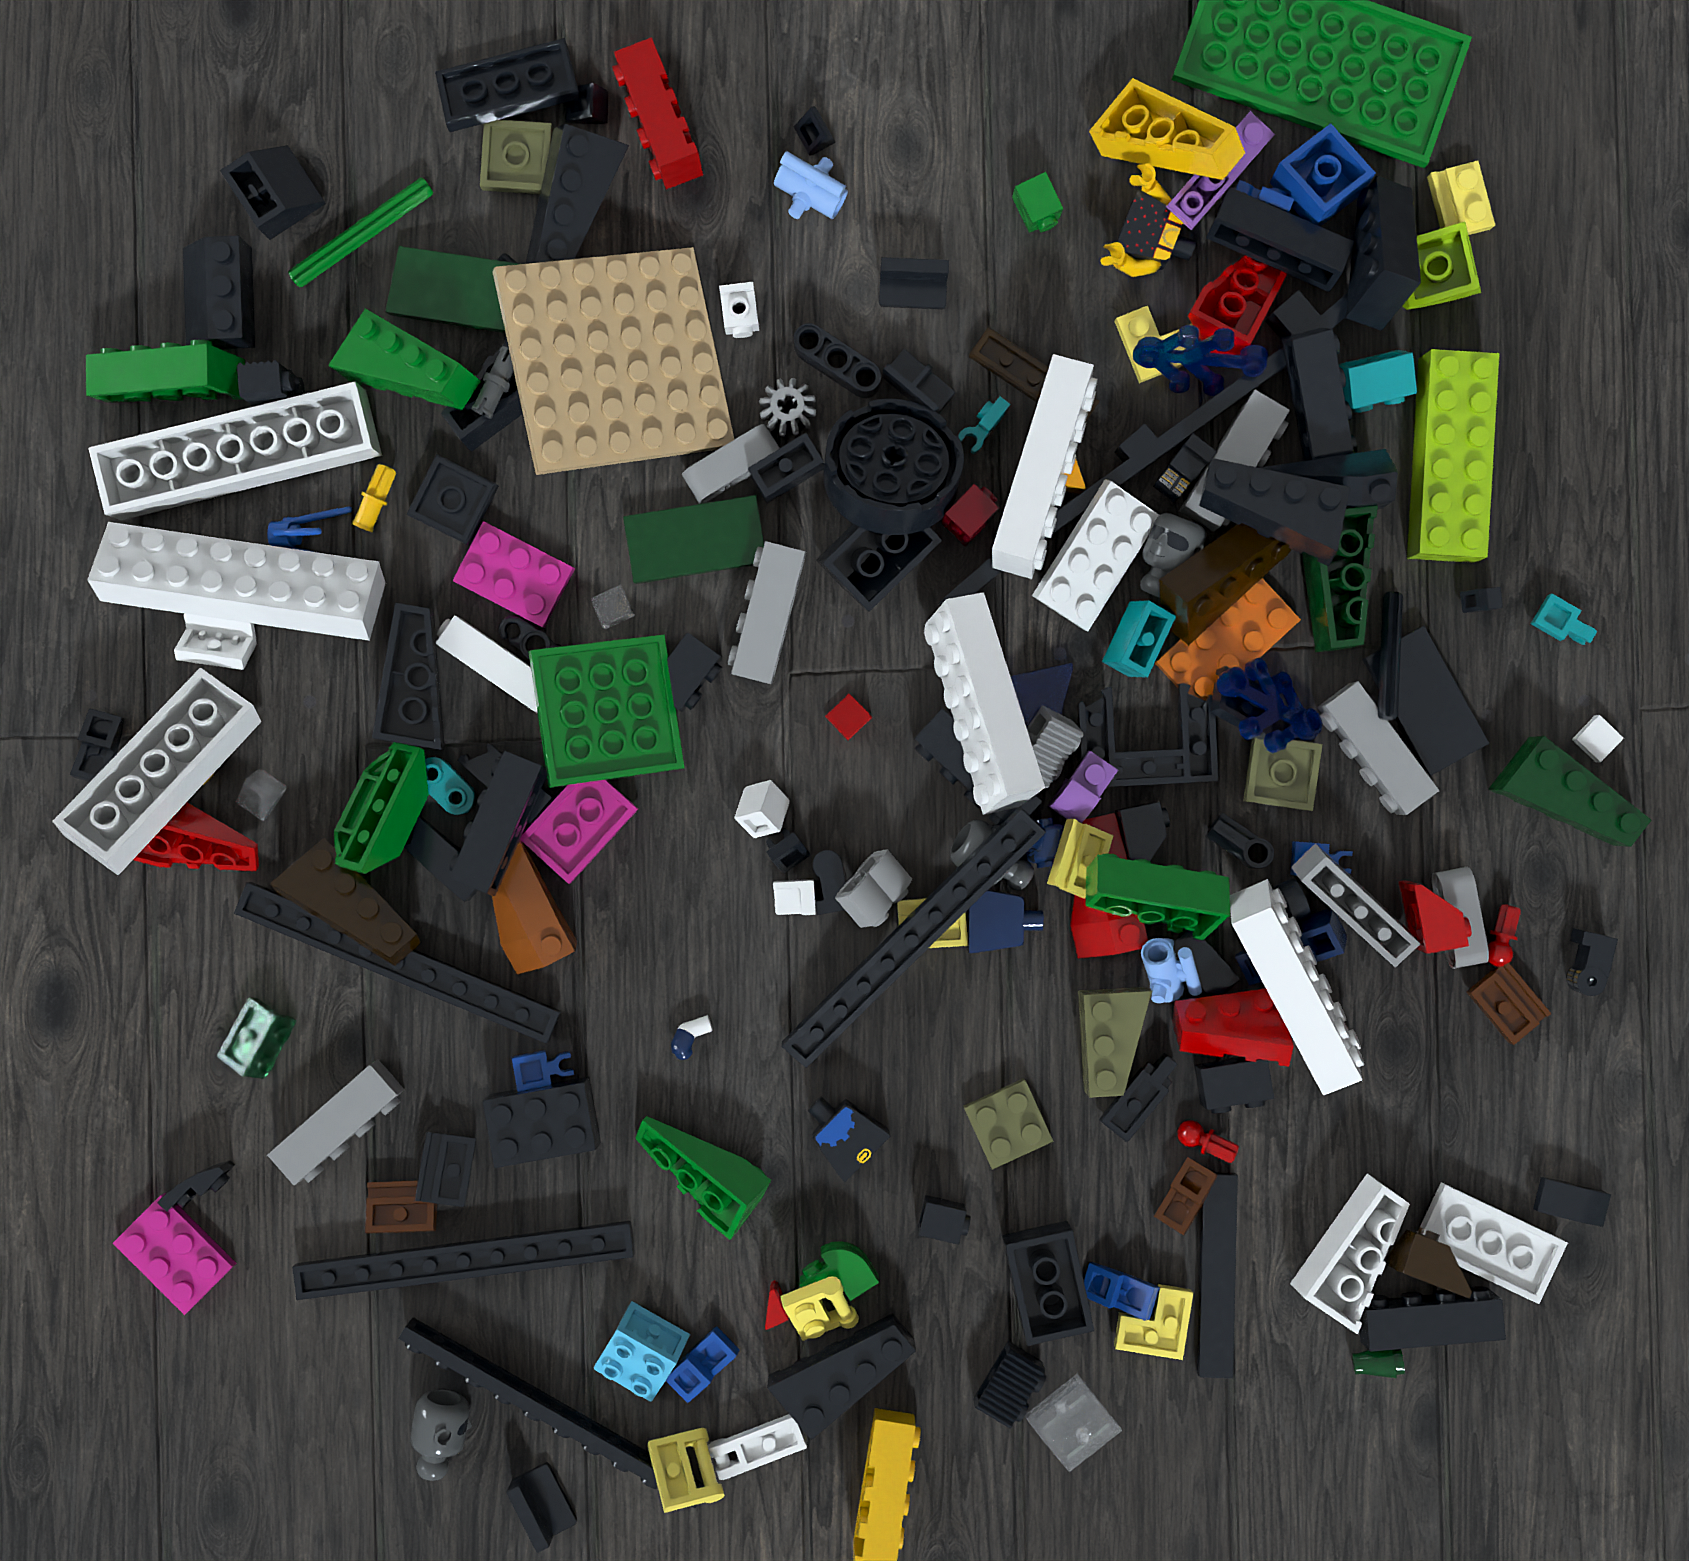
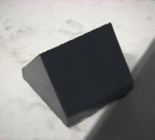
[793,106,836,156]

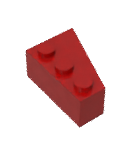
[1172,989,1294,1067]

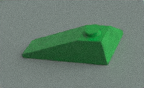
[635,1116,771,1240]

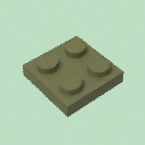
[480,120,554,194]
[1243,736,1323,811]
[963,1078,1054,1170]

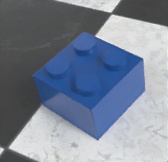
[1269,123,1376,226]

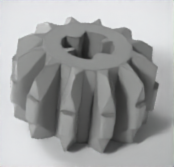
[759,378,816,437]

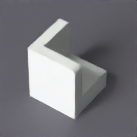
[734,780,789,838]
[773,879,816,915]

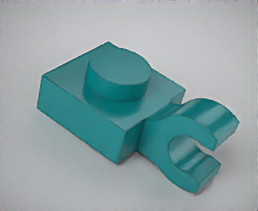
[958,396,1011,454]
[1531,594,1597,645]

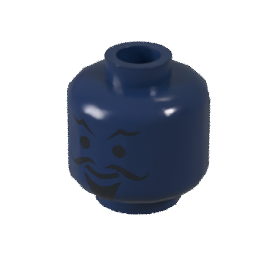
[1026,818,1064,868]

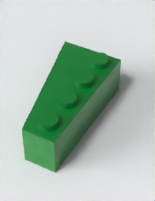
[328,308,481,410]
[86,340,245,403]
[1086,853,1230,940]

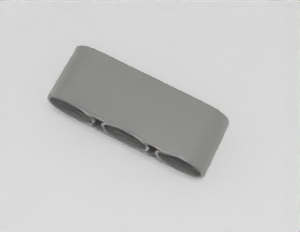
[682,424,780,504]
[1432,866,1489,969]

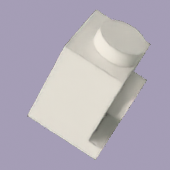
[719,282,759,338]

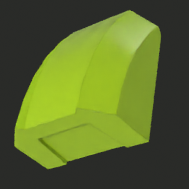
[1402,221,1481,310]

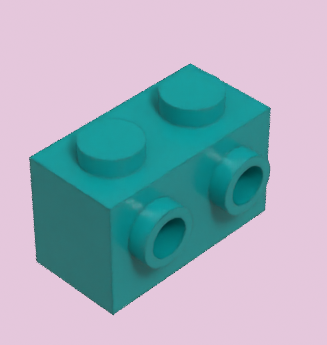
[1339,350,1417,412]
[1102,601,1176,677]

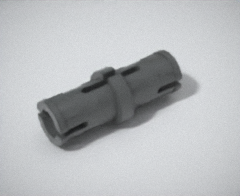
[472,346,514,419]

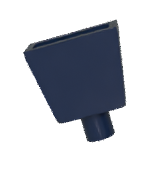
[967,890,1044,953]

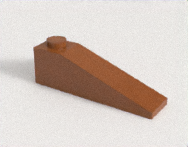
[492,839,577,974]

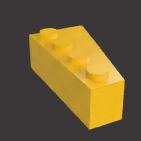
[1089,78,1245,180]
[853,1408,921,1561]

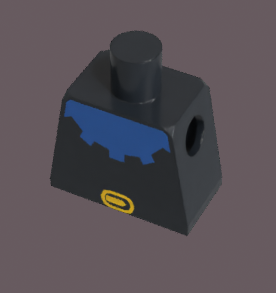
[808,1096,891,1182]

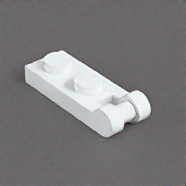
[708,1414,807,1480]

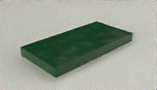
[385,246,519,333]
[623,495,764,584]

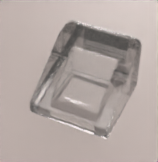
[590,585,635,629]
[236,769,286,821]

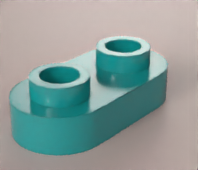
[425,757,476,815]

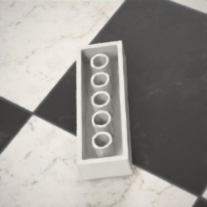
[992,354,1098,579]
[924,592,1045,815]
[52,668,261,875]
[1230,879,1365,1095]

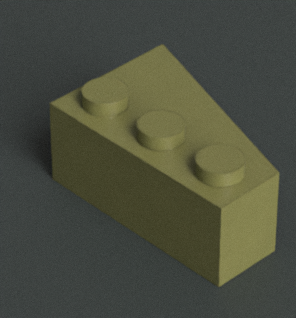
[1078,987,1152,1098]

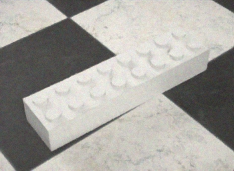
[88,382,382,520]
[87,522,386,641]

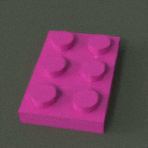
[453,521,575,628]
[520,780,638,884]
[113,1193,237,1315]

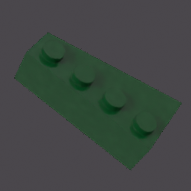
[1302,505,1378,652]
[1488,736,1652,847]

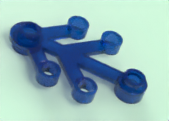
[1133,325,1268,396]
[1217,658,1323,753]

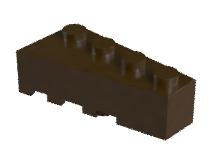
[1159,523,1291,646]
[270,838,421,966]

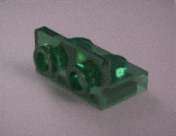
[216,997,296,1079]

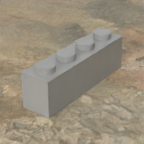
[1179,390,1290,531]
[728,541,807,684]
[1317,681,1439,815]
[1291,843,1420,968]
[267,1060,405,1186]

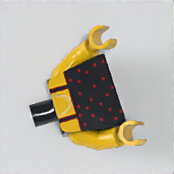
[1101,164,1197,277]

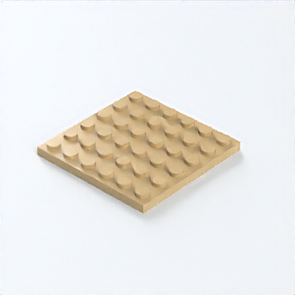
[493,247,735,475]

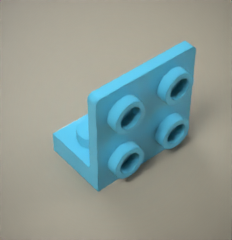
[594,1301,690,1401]

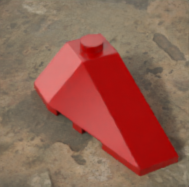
[1188,255,1287,366]

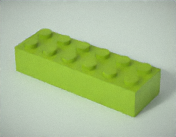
[1407,349,1499,563]

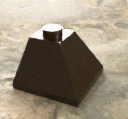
[1385,1227,1472,1299]

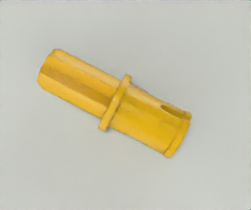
[351,464,396,532]

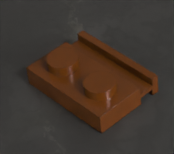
[1466,963,1551,1045]
[365,1181,437,1234]

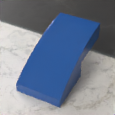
[1084,1262,1160,1321]
[666,1326,740,1403]

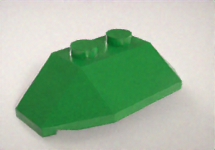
[334,742,429,874]

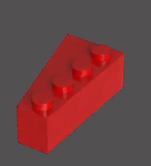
[612,37,703,190]

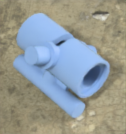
[774,151,848,219]
[1141,938,1202,1003]

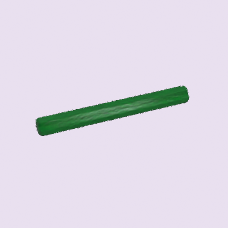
[288,177,433,287]

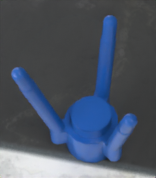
[267,506,353,553]

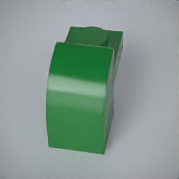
[799,1241,879,1301]

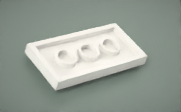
[1032,479,1159,632]
[1417,1182,1568,1304]

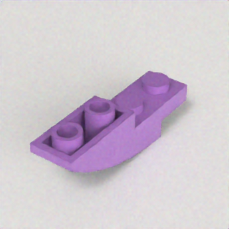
[1166,111,1275,230]

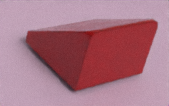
[825,694,872,741]
[765,1280,789,1330]

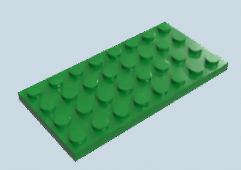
[1171,0,1472,168]

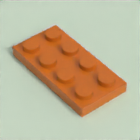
[1155,578,1301,701]

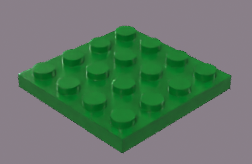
[529,635,684,788]

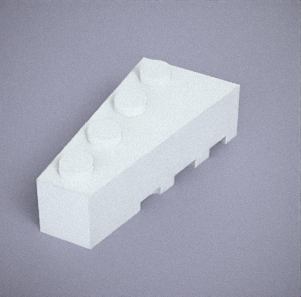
[1290,1174,1410,1334]

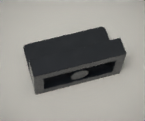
[879,257,949,309]
[506,1462,577,1553]

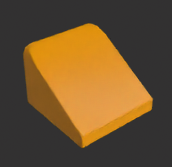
[1064,459,1086,494]

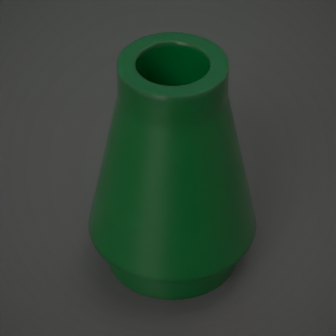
[1352,1349,1405,1378]

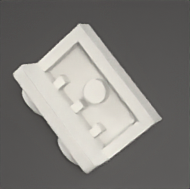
[174,613,257,670]

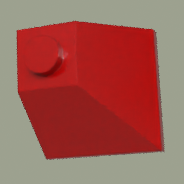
[1398,880,1472,954]

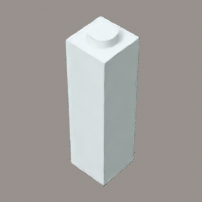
[436,615,537,713]

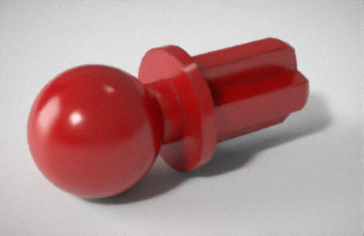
[1488,905,1521,967]
[1177,1120,1239,1163]

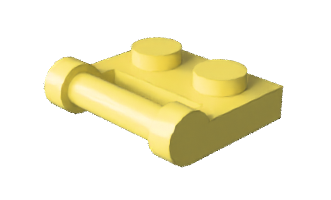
[780,1276,859,1341]
[647,1428,725,1513]

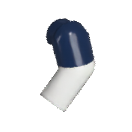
[671,1015,713,1060]

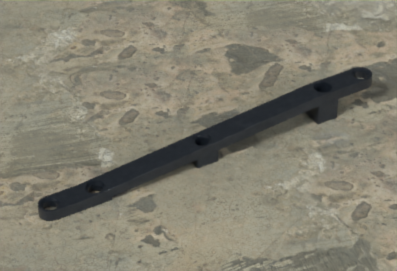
[938,290,1348,606]

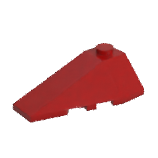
[133,802,259,871]
[1070,813,1148,959]

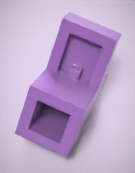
[1048,751,1118,823]

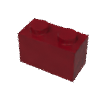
[942,484,999,547]

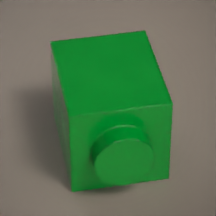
[1012,172,1063,233]

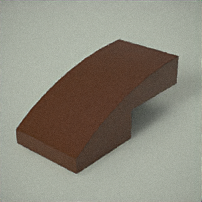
[1154,1157,1218,1236]

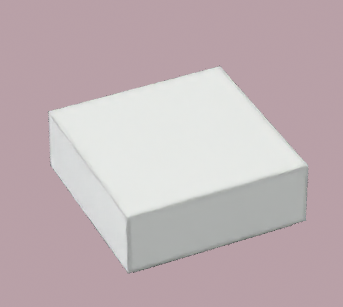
[1572,715,1623,762]

